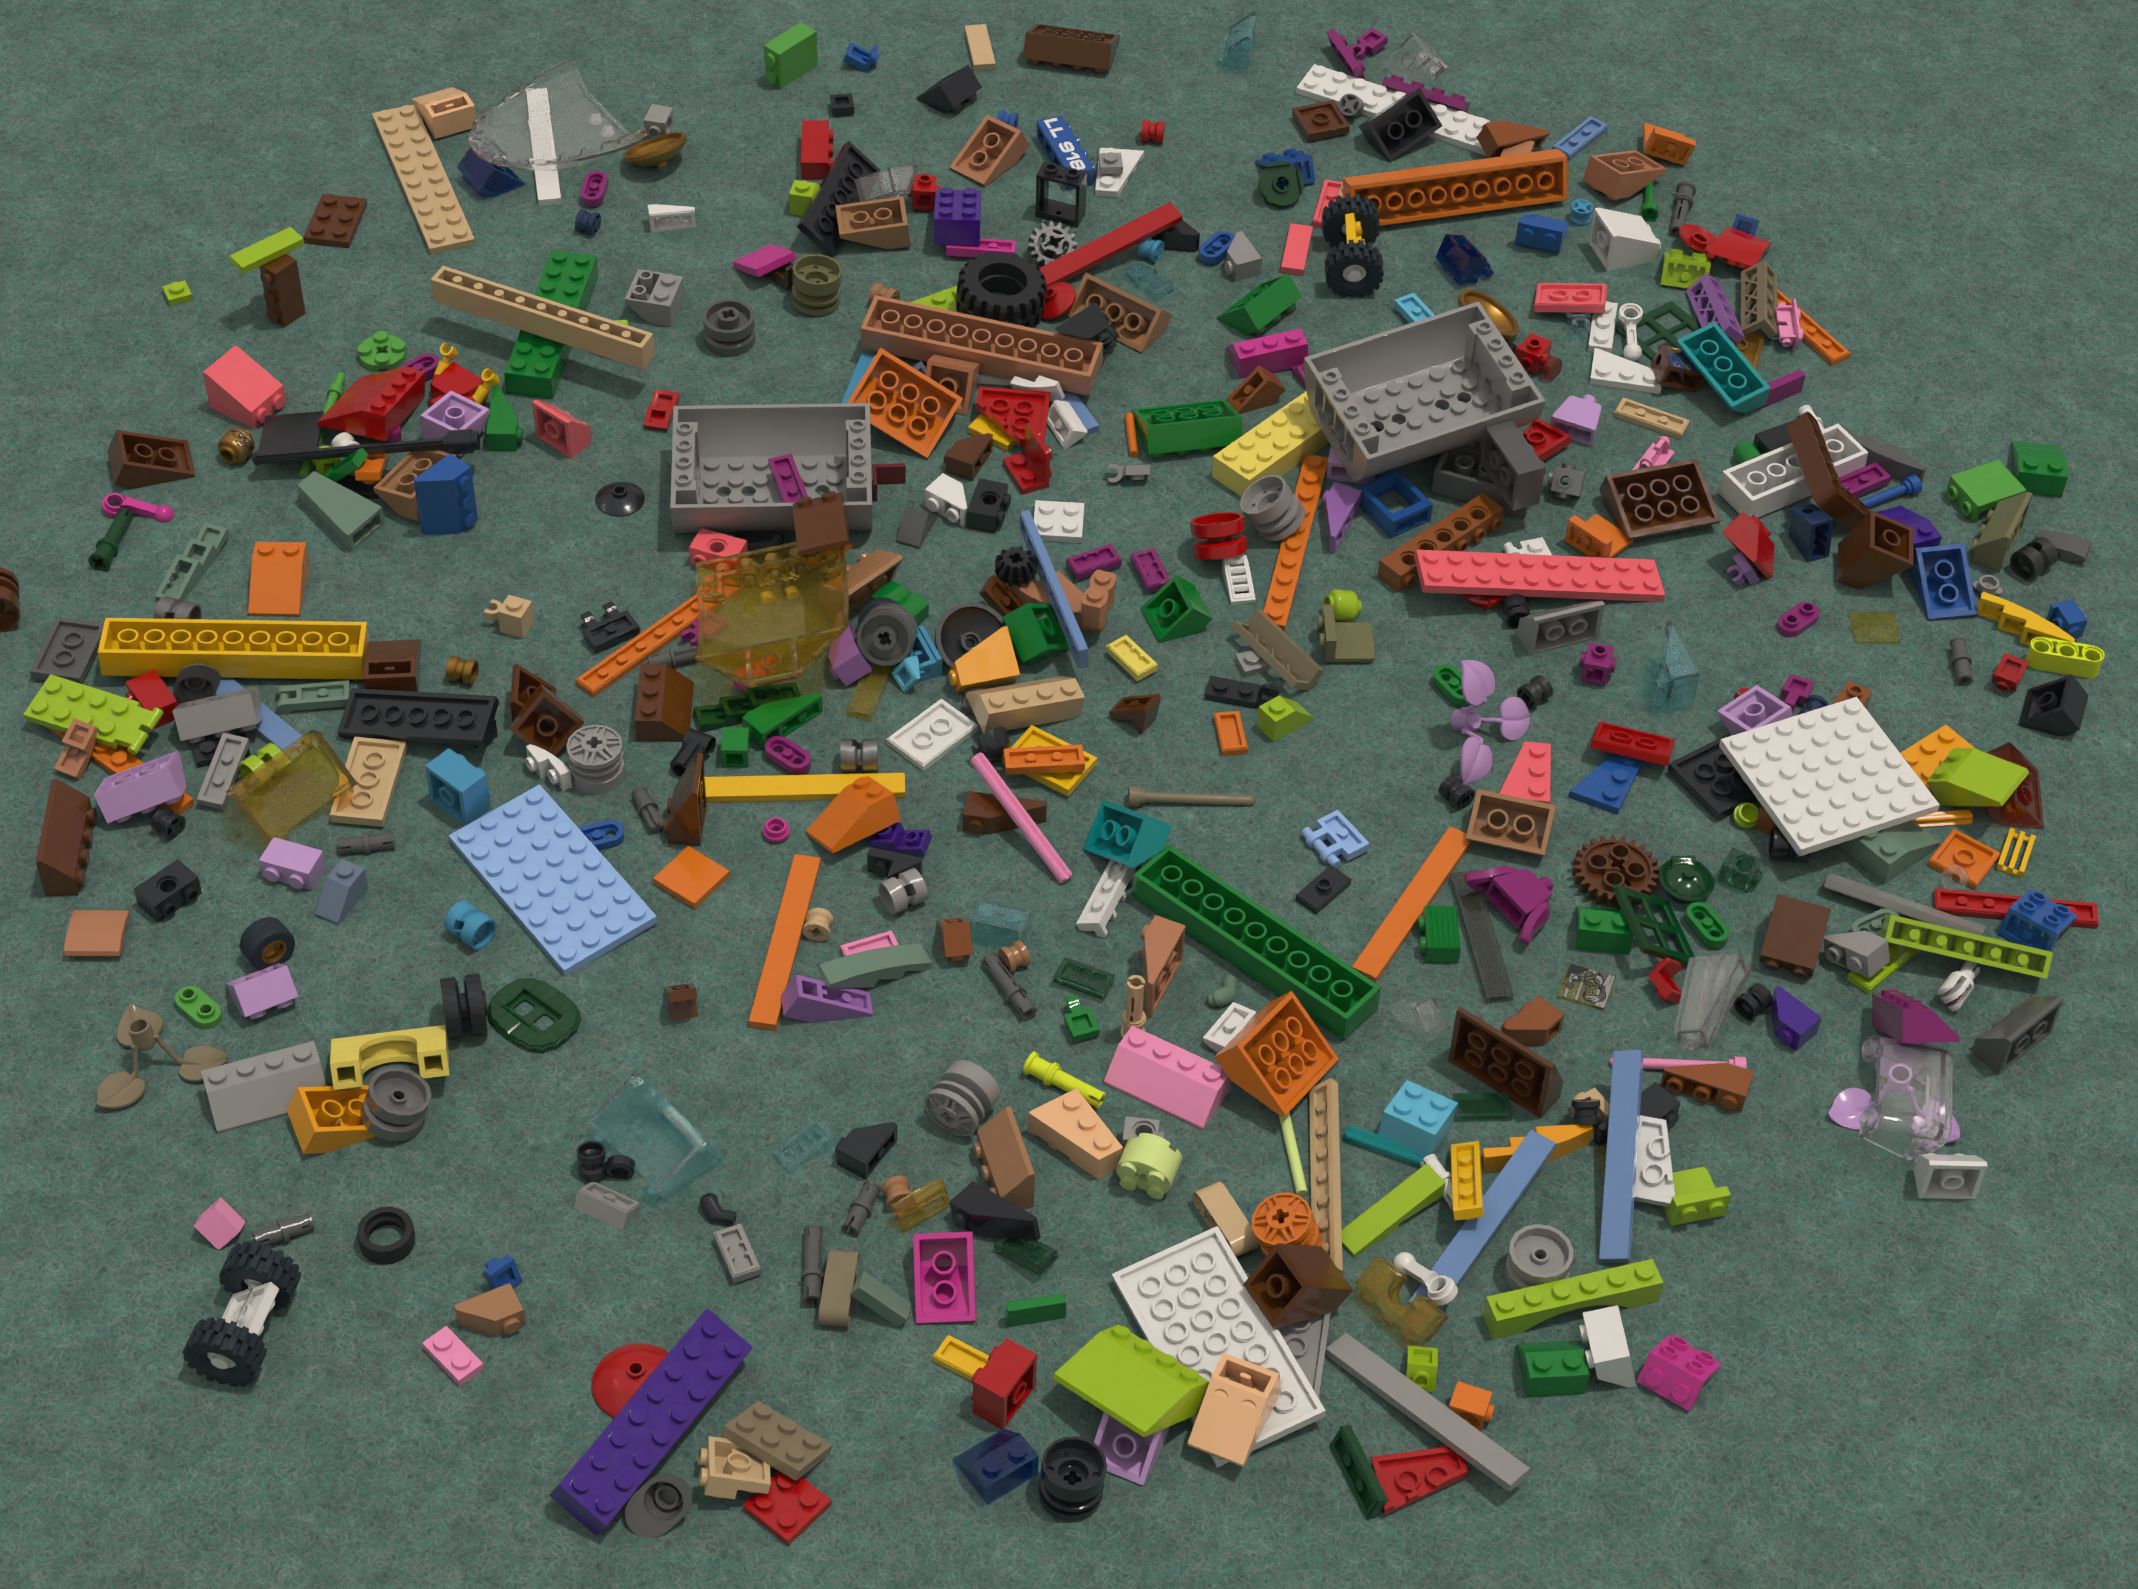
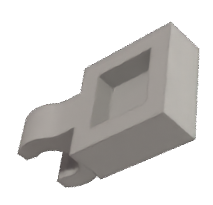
[1107,464,1150,482]

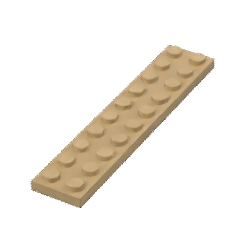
[372,104,475,255]

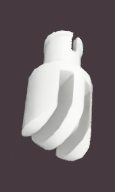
[1937,961,1980,1011]

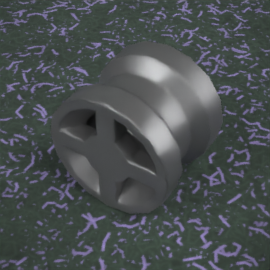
[1339,94,1364,118]

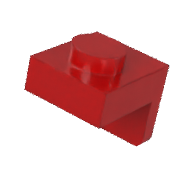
[1992,653,2029,691]
[1648,957,1686,1004]

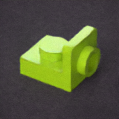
[1406,1345,1438,1393]

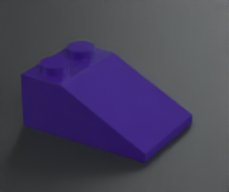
[1876,506,1942,551]

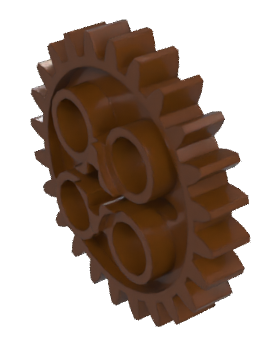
[1572,835,1660,909]

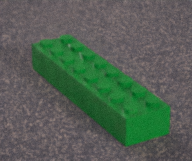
[504,250,598,399]

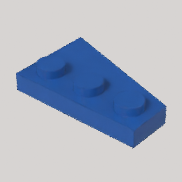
[1568,753,1644,814]

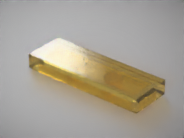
[847,660,894,721]

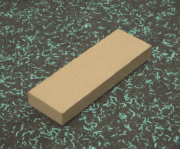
[965,24,996,71]
[1614,398,1690,440]

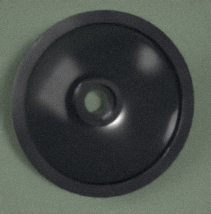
[935,602,1011,669]

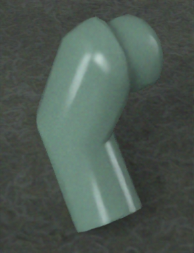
[1207,975,1237,1007]

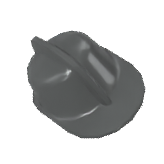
[173,662,221,703]
[625,1473,692,1538]

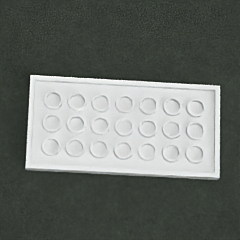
[1112,1226,1326,1467]

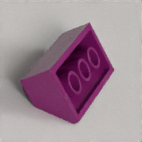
[1872,988,1959,1043]

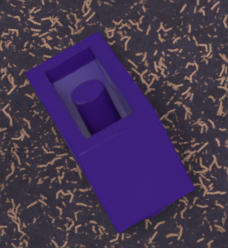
[1770,986,1822,1051]

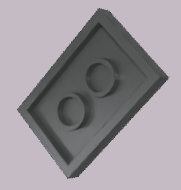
[30,617,104,684]

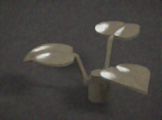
[96,1003,228,1109]

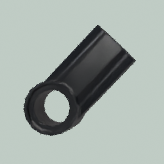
[670,728,716,777]

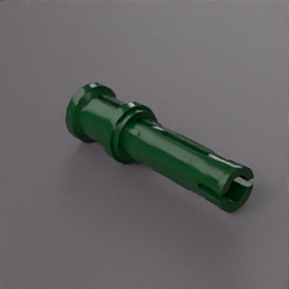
[88,508,133,571]

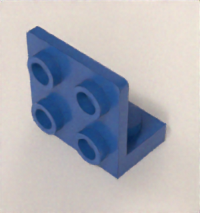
[1256,149,1315,189]
[1998,890,2077,952]

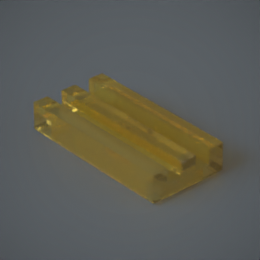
[891,1177,950,1232]

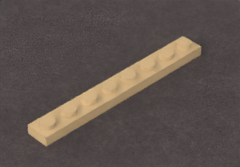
[1309,1078,1343,1272]

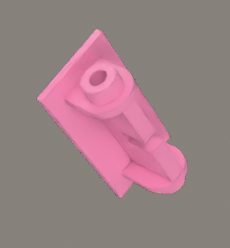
[1775,299,1803,350]
[1632,436,1675,470]

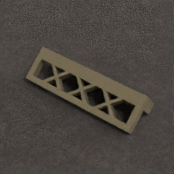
[1741,260,1777,338]
[1231,609,1324,691]

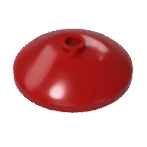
[592,1343,668,1418]

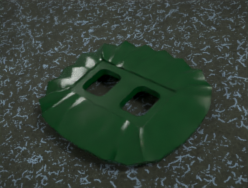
[488,978,582,1052]

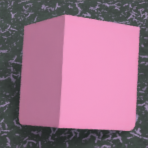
[194,1197,245,1249]

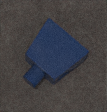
[1787,504,1834,563]

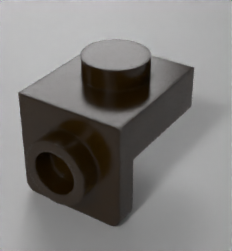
[769,263,794,289]

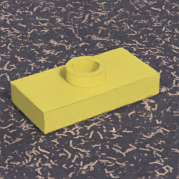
[1106,635,1158,681]

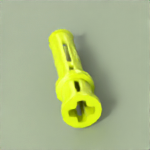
[1022,1051,1106,1109]

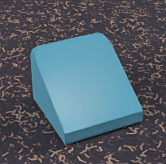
[891,656,920,693]

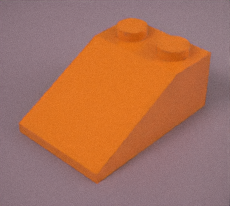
[248,542,310,617]
[806,776,901,854]

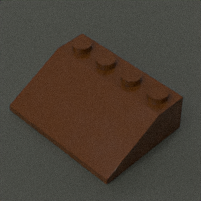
[1023,24,1120,73]
[1599,458,1721,540]
[1448,1007,1563,1118]

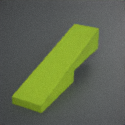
[1342,1163,1446,1258]

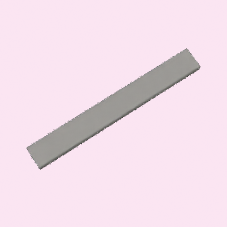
[1325,1333,1530,1492]

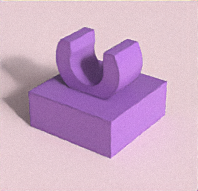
[1727,552,1760,586]

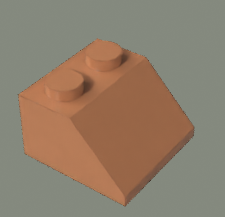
[926,354,980,415]

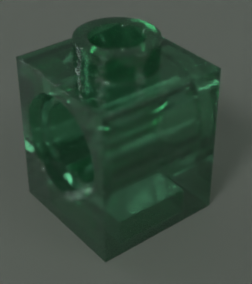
[1718,847,1763,894]

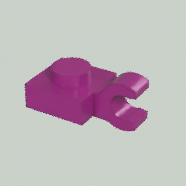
[1781,674,1815,714]

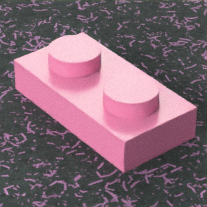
[422,1326,484,1386]

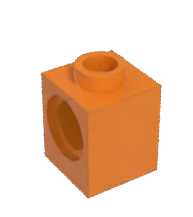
[1449,1381,1495,1432]

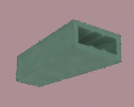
[298,471,385,552]

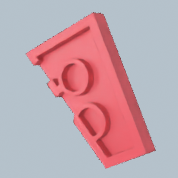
[1500,742,1551,804]

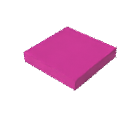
[732,244,796,277]

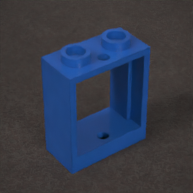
[1358,470,1433,538]

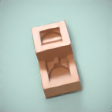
[54,718,98,780]

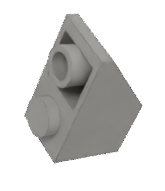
[1823,931,1890,978]

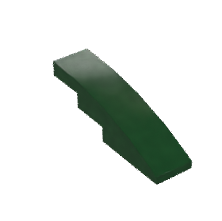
[692,682,801,732]

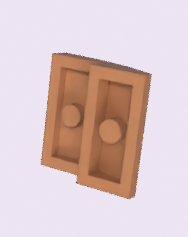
[63,910,130,956]

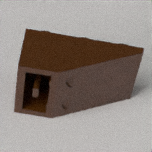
[363,639,421,692]

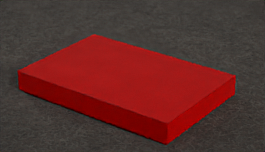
[1590,721,1675,766]

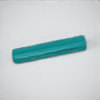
[1344,1125,1425,1167]

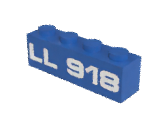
[1036,115,1096,191]

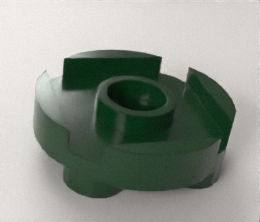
[1258,161,1304,207]

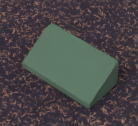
[849,1270,911,1327]

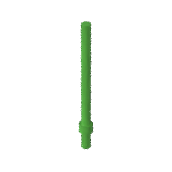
[299,372,346,478]

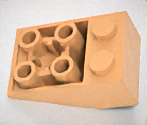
[411,87,477,139]
[1188,1353,1281,1467]

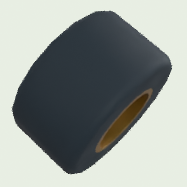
[239,917,295,970]

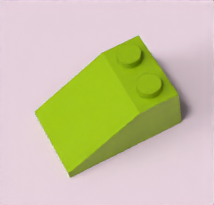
[1927,748,2029,806]

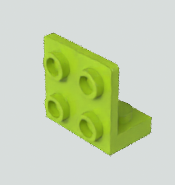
[1660,249,1711,290]

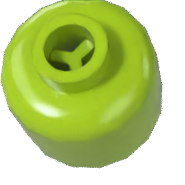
[1322,589,1362,622]

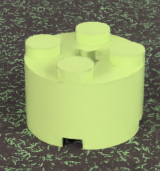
[1116,1133,1182,1199]

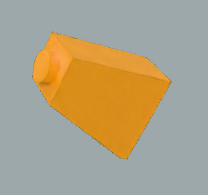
[948,626,1020,693]

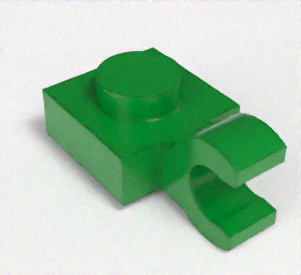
[1064,994,1100,1043]

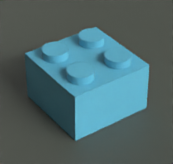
[1378,1080,1458,1158]

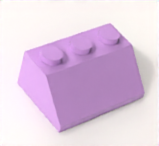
[94,751,186,823]

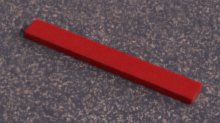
[1039,202,1183,286]

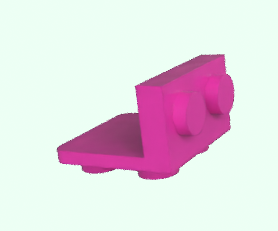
[1636,1336,1720,1411]

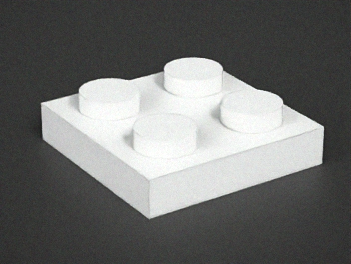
[1034,500,1084,543]

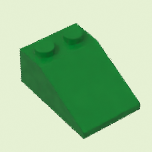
[2011,441,2068,497]

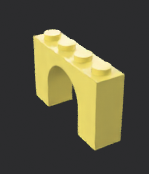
[330,1025,450,1090]

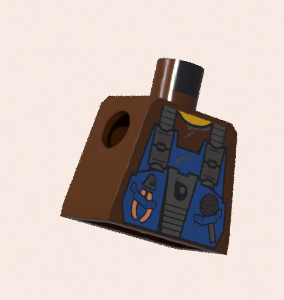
[1651,343,1705,392]

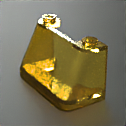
[226,730,358,846]

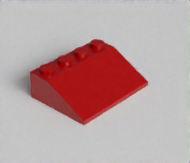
[317,367,425,441]

